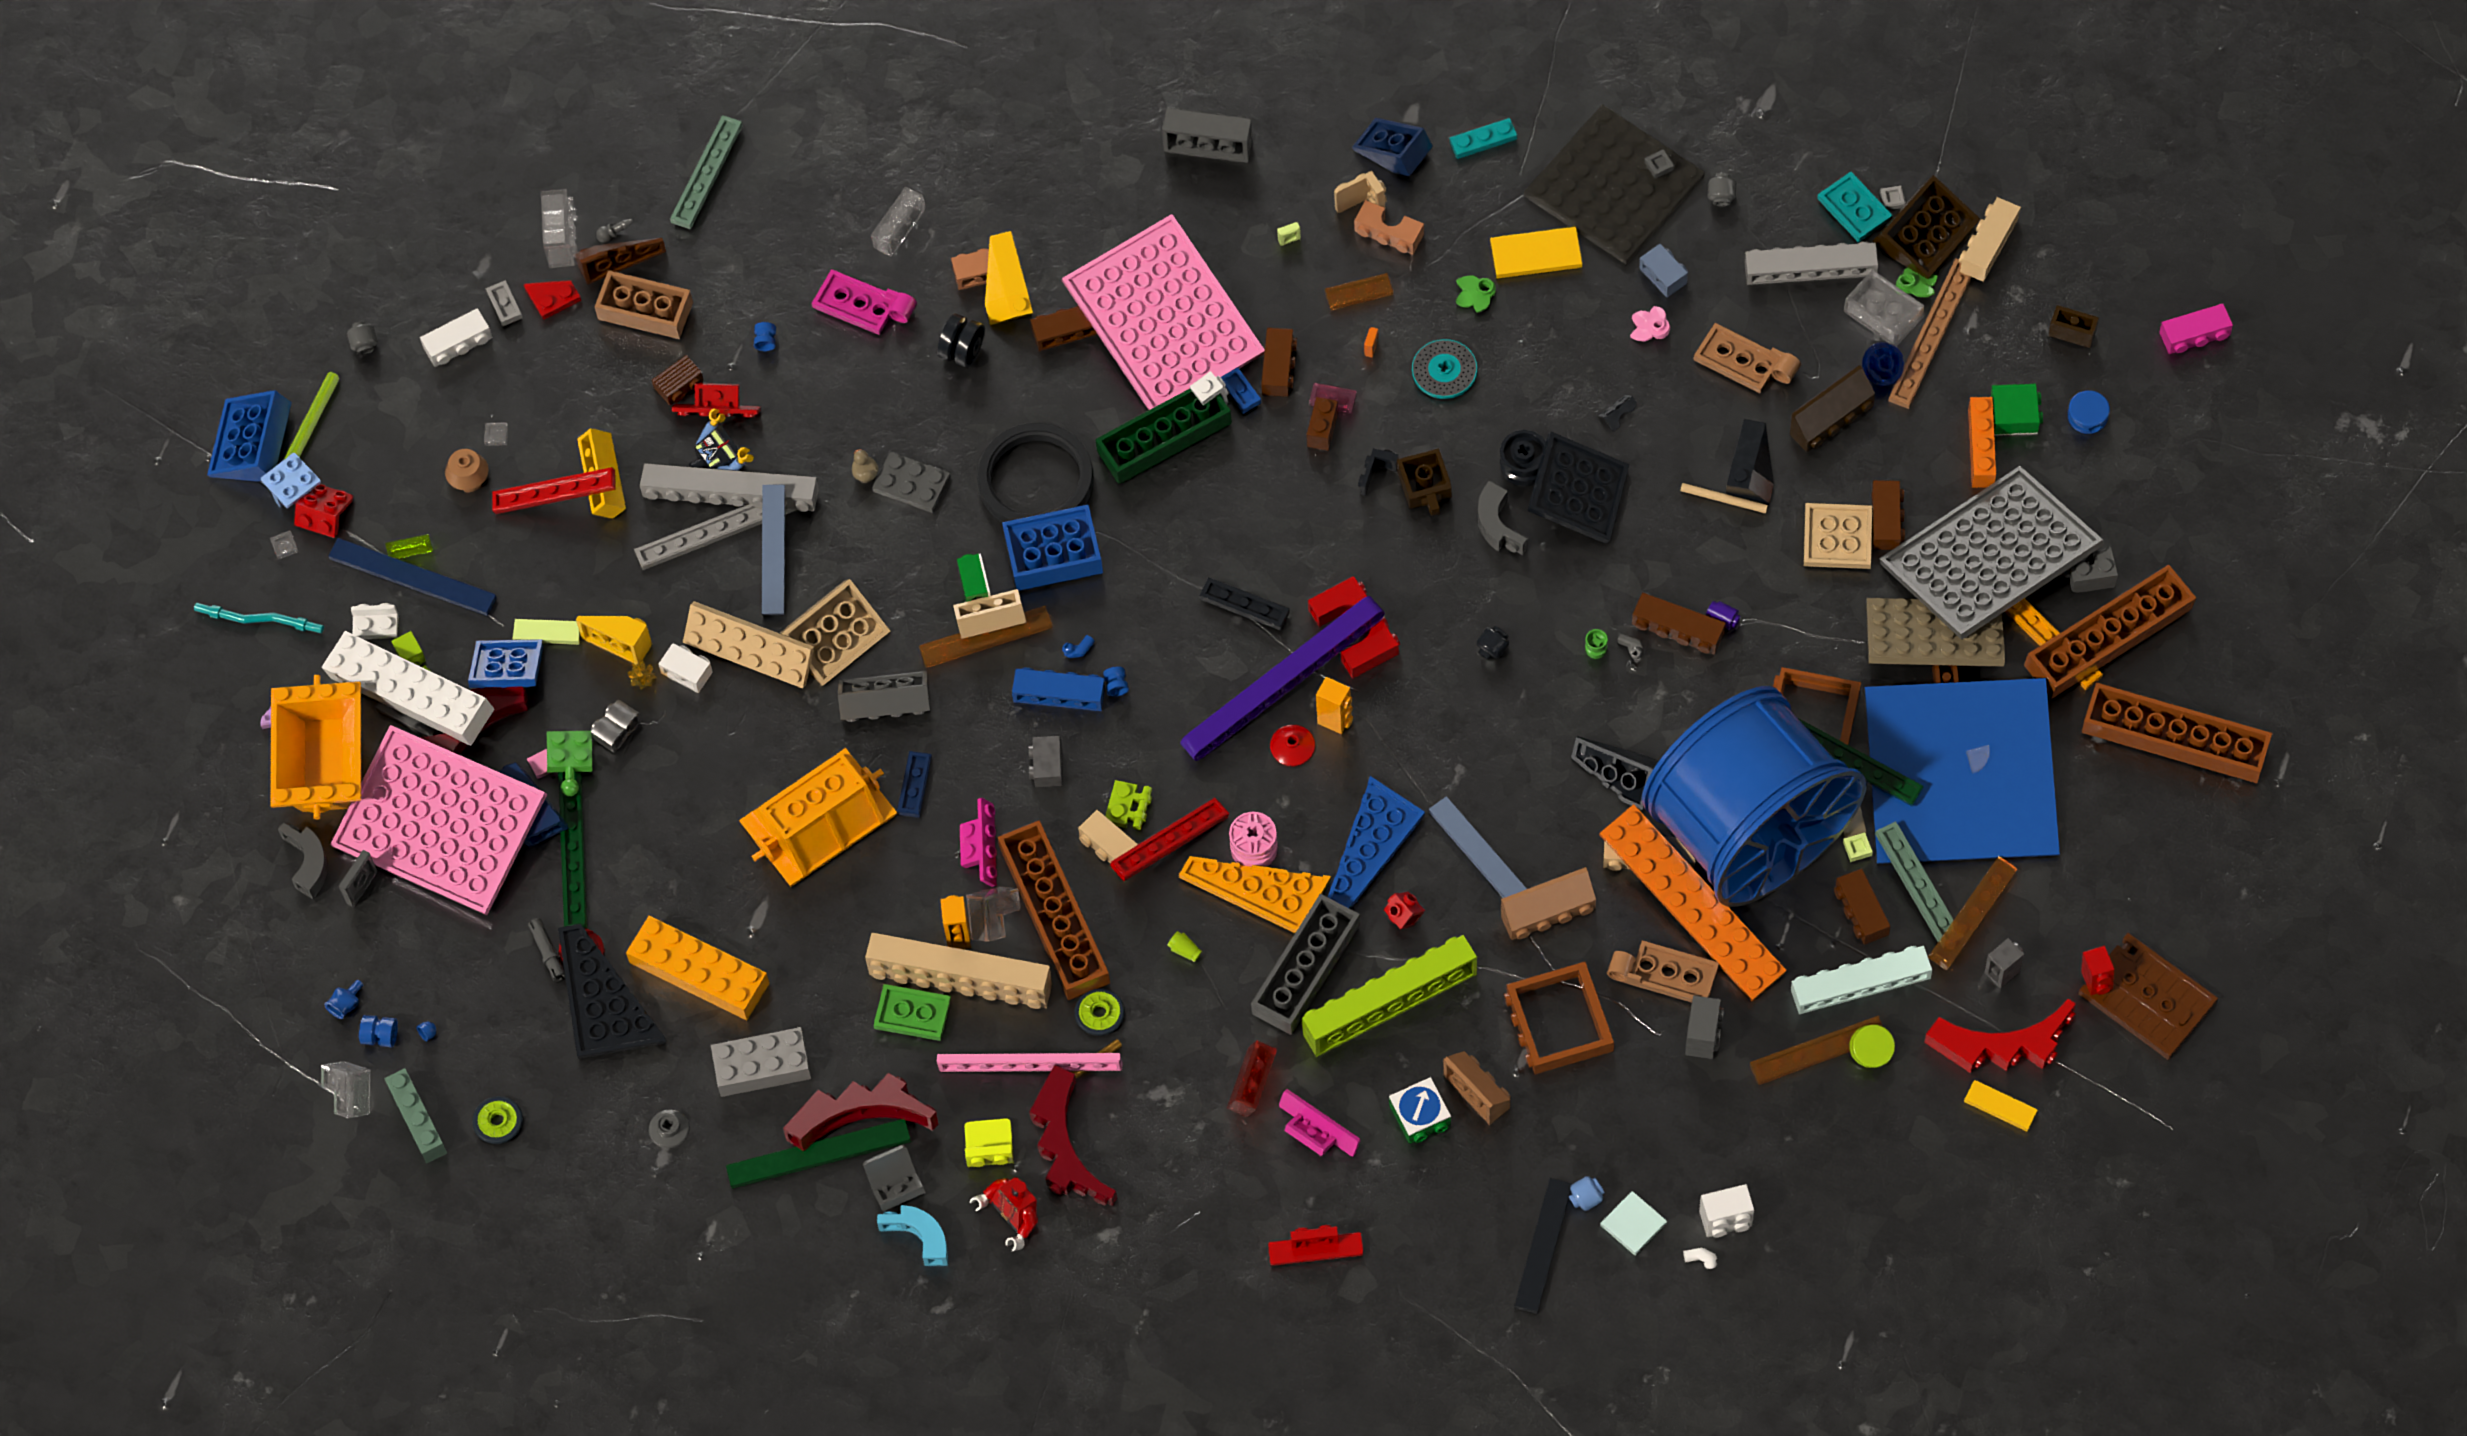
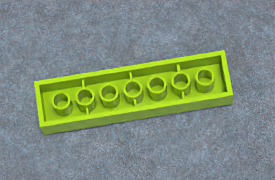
[1302,935,1477,1057]

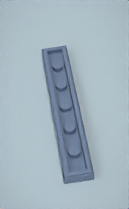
[762,484,785,615]
[1429,796,1527,898]

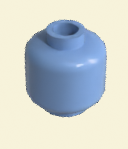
[1569,1176,1605,1211]

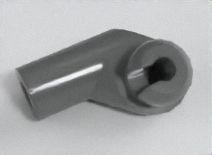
[1617,633,1644,660]

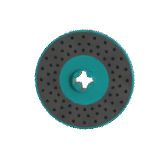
[1412,339,1477,399]

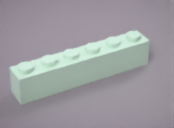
[1791,946,1932,1014]

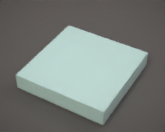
[1601,1191,1667,1256]

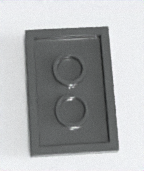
[872,452,950,513]

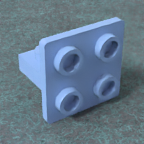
[261,453,321,508]

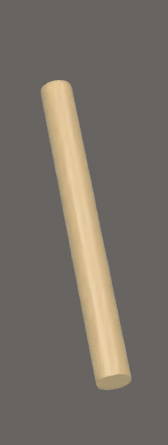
[1681,483,1768,514]

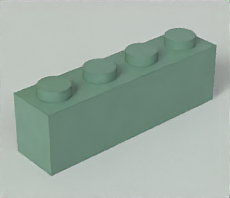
[384,1068,447,1164]

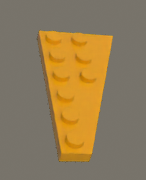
[1179,856,1331,933]

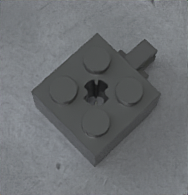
[2058,536,2118,593]

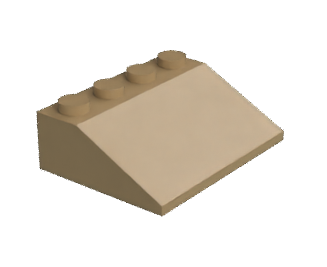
[779,579,890,686]

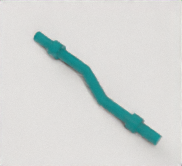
[194,603,324,634]

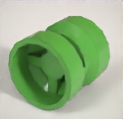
[1585,629,1608,659]

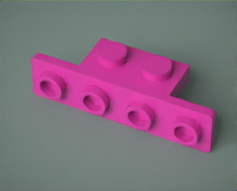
[960,798,997,887]
[1279,1089,1360,1156]

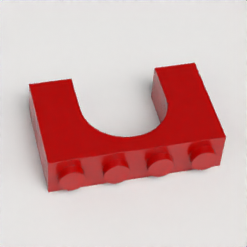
[1308,576,1400,679]

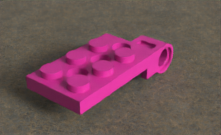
[812,269,917,335]

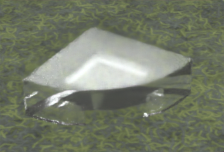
[1966,745,1990,774]

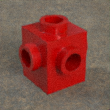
[1384,891,1425,929]

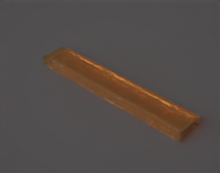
[919,606,1053,668]
[1928,856,2017,971]
[1750,1016,1883,1085]

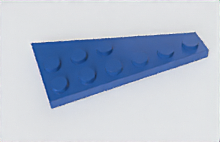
[1328,776,1425,909]

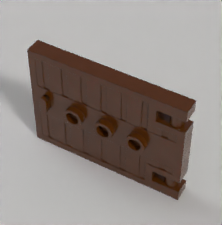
[2078,933,2218,1060]

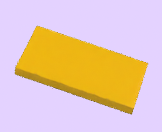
[1490,227,1582,279]

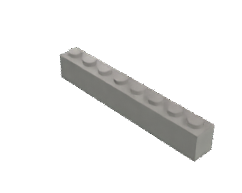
[640,464,819,512]

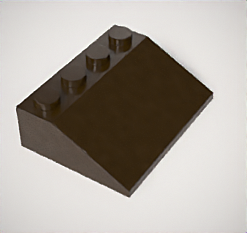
[1873,175,1980,279]

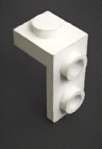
[1190,371,1229,405]

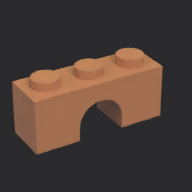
[1354,200,1424,255]

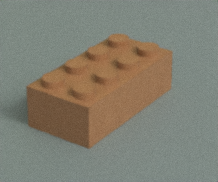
[595,270,693,339]

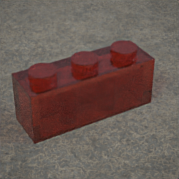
[1227,1040,1277,1117]

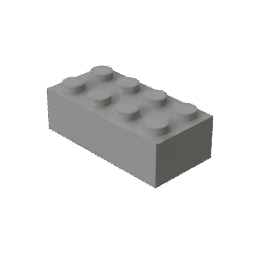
[711,1027,811,1097]

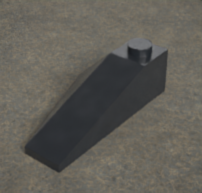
[1726,419,1774,505]
[1571,736,1659,810]

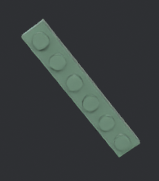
[670,115,743,229]
[1875,821,1964,950]

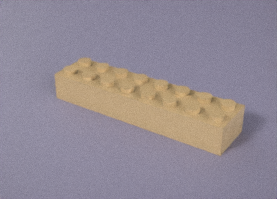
[865,933,1053,1009]

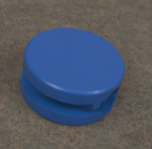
[2068,390,2110,434]

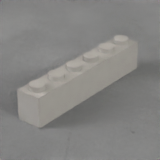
[1745,242,1878,285]

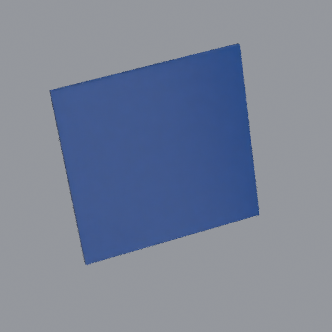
[1865,678,2060,864]

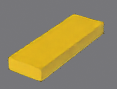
[1964,1080,2038,1132]

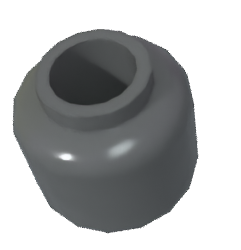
[1708,173,1736,206]
[347,321,378,355]

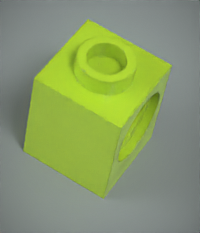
[391,631,426,666]

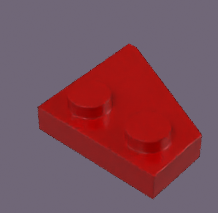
[524,280,582,320]

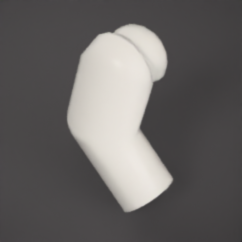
[1683,1248,1717,1269]

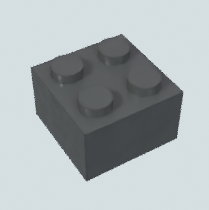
[1685,995,1724,1059]

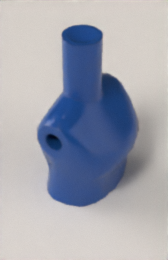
[324,980,363,1019]

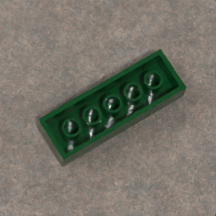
[1095,388,1232,484]

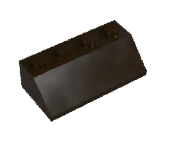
[1790,365,1875,452]

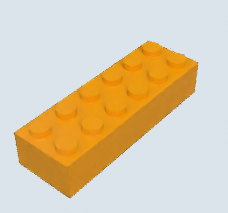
[626,916,770,1021]

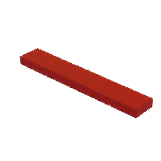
[492,467,616,514]
[1110,798,1229,881]

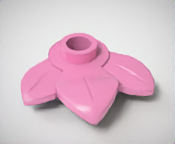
[1630,306,1670,341]

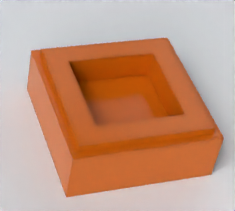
[1364,327,1378,358]

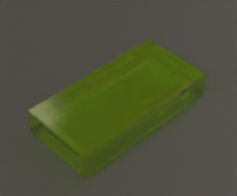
[385,534,433,559]

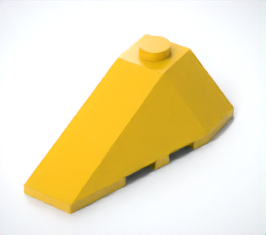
[985,231,1033,325]

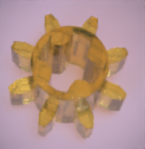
[627,660,656,690]

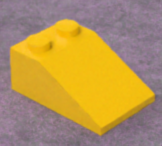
[576,616,652,666]

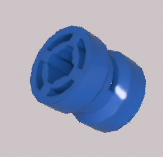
[754,322,776,351]
[1103,667,1129,697]

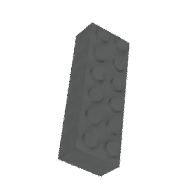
[1251,894,1360,1035]

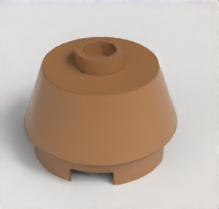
[445,449,488,492]

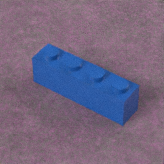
[1012,668,1105,711]

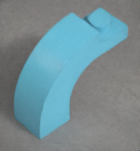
[877,1205,948,1266]

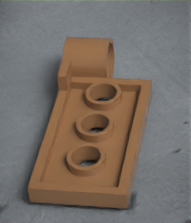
[1693,323,1801,393]
[1607,940,1719,1002]

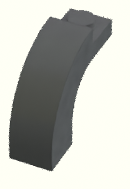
[1478,481,1527,555]
[278,823,328,899]

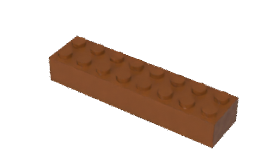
[2024,565,2196,699]
[2082,683,2272,783]
[998,820,1110,1000]

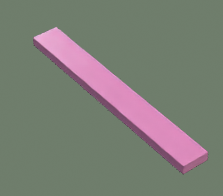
[937,1053,1122,1072]

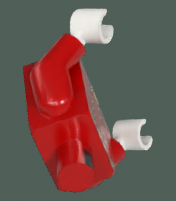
[970,1177,1038,1251]

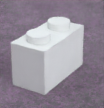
[659,643,713,693]

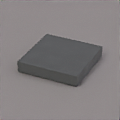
[339,850,377,907]

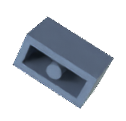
[1639,244,1688,297]

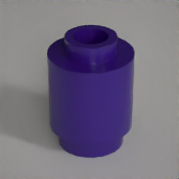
[1706,601,1741,630]

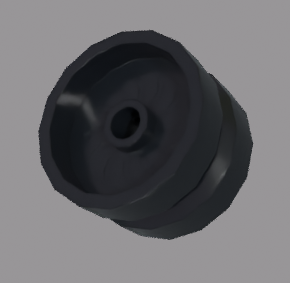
[937,313,985,368]
[1500,430,1546,487]

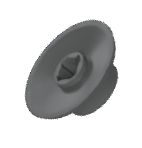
[648,1109,690,1148]

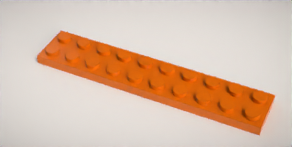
[1600,804,1787,1002]

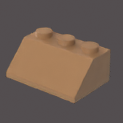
[1443,1051,1511,1125]

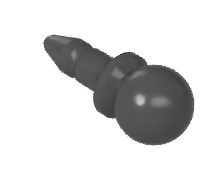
[596,219,633,243]

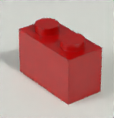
[2081,946,2114,995]

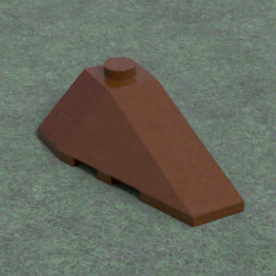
[575,238,666,285]

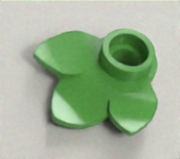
[1896,268,1937,297]
[1456,275,1496,312]

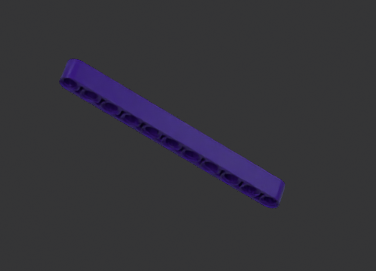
[1180,596,1385,761]

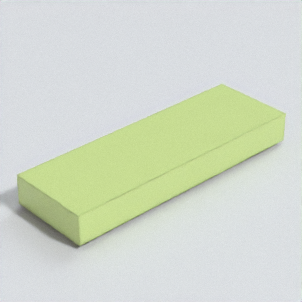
[513,619,581,645]

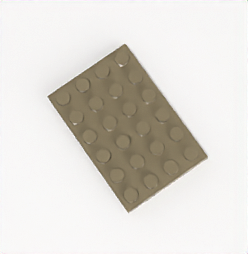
[1866,598,2005,666]

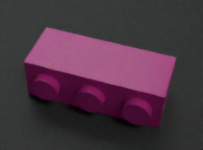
[2159,304,2233,354]

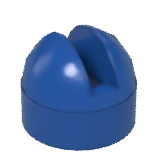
[416,1021,436,1042]

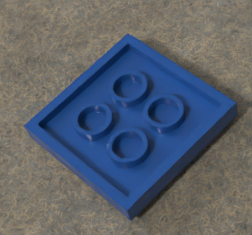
[468,639,543,688]

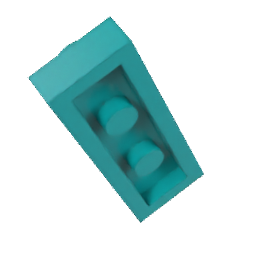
[1450,118,1517,159]

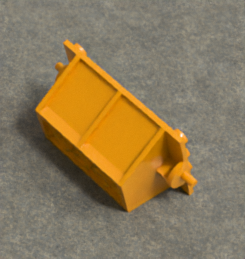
[271,675,361,820]
[739,748,897,887]

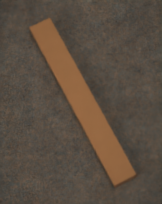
[1889,258,1971,409]

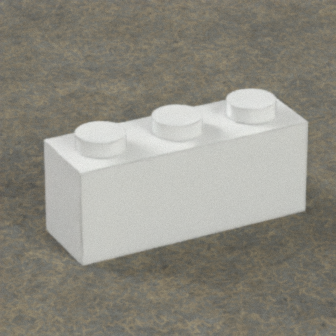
[420,308,492,367]

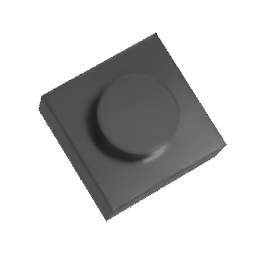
[1644,149,1674,179]

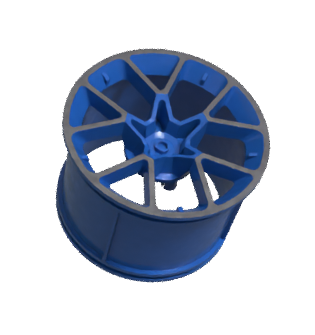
[1642,686,1866,907]

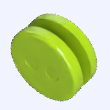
[1849,1025,1895,1068]

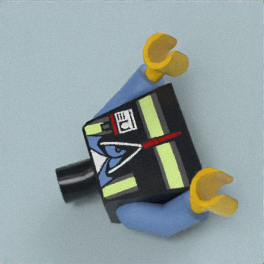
[689,409,753,471]

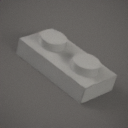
[486,280,522,326]

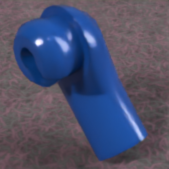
[1062,635,1095,658]

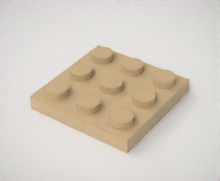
[1804,503,1872,569]

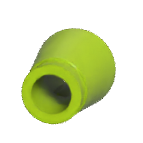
[1167,931,1202,962]

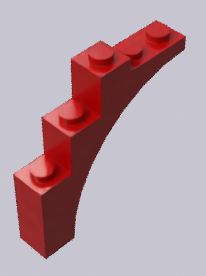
[1924,999,2076,1073]

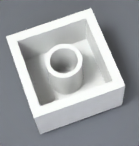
[1699,1184,1754,1238]

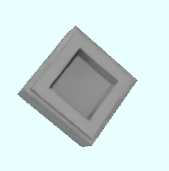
[1880,186,1906,210]

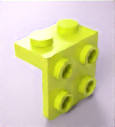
[965,1118,1014,1167]

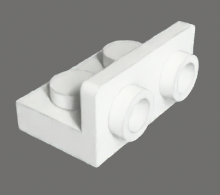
[351,603,399,640]

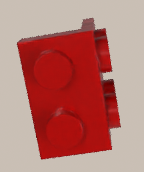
[294,484,353,538]

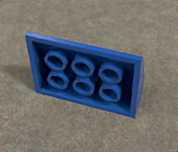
[207,390,292,481]
[1002,505,1103,591]

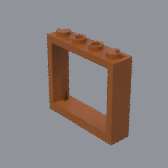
[1773,667,1861,745]
[1504,962,1614,1074]

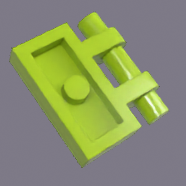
[1105,780,1152,830]

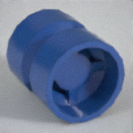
[359,1015,398,1048]

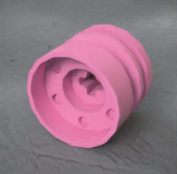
[1229,811,1278,867]

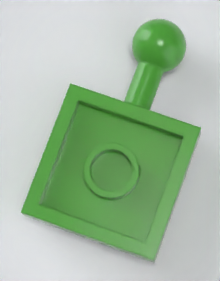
[547,731,592,796]

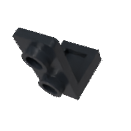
[1358,448,1399,496]

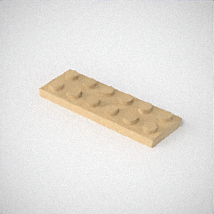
[683,601,814,688]

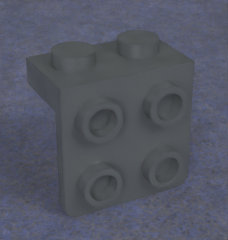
[863,1145,925,1211]

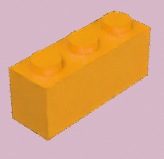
[1316,677,1353,734]
[941,895,971,949]

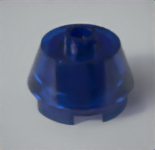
[1862,342,1904,386]

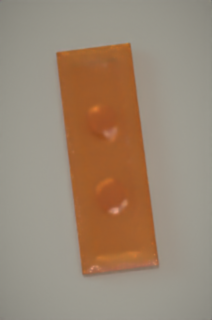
[1325,273,1393,310]

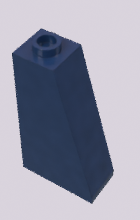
[497,763,569,847]

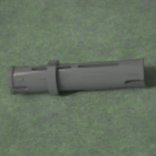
[528,918,565,982]

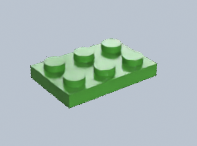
[873,984,951,1041]

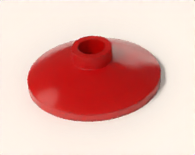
[1270,725,1315,766]

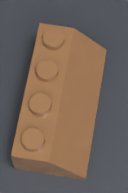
[1501,867,1596,940]

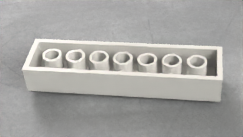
[321,631,494,746]

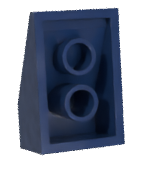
[1352,118,1433,176]

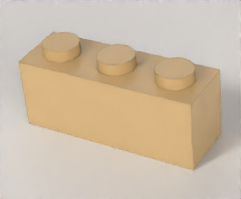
[953,589,1026,639]
[1078,810,1138,863]

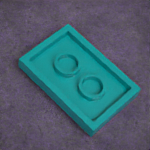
[1817,172,1892,243]

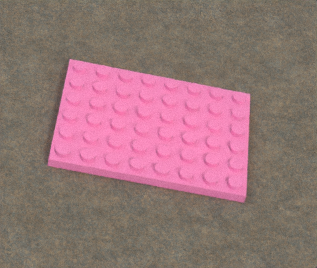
[1062,214,1265,410]
[330,725,547,915]

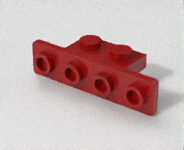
[672,383,761,417]
[1268,1225,1363,1266]

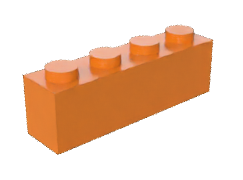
[1968,397,1996,488]

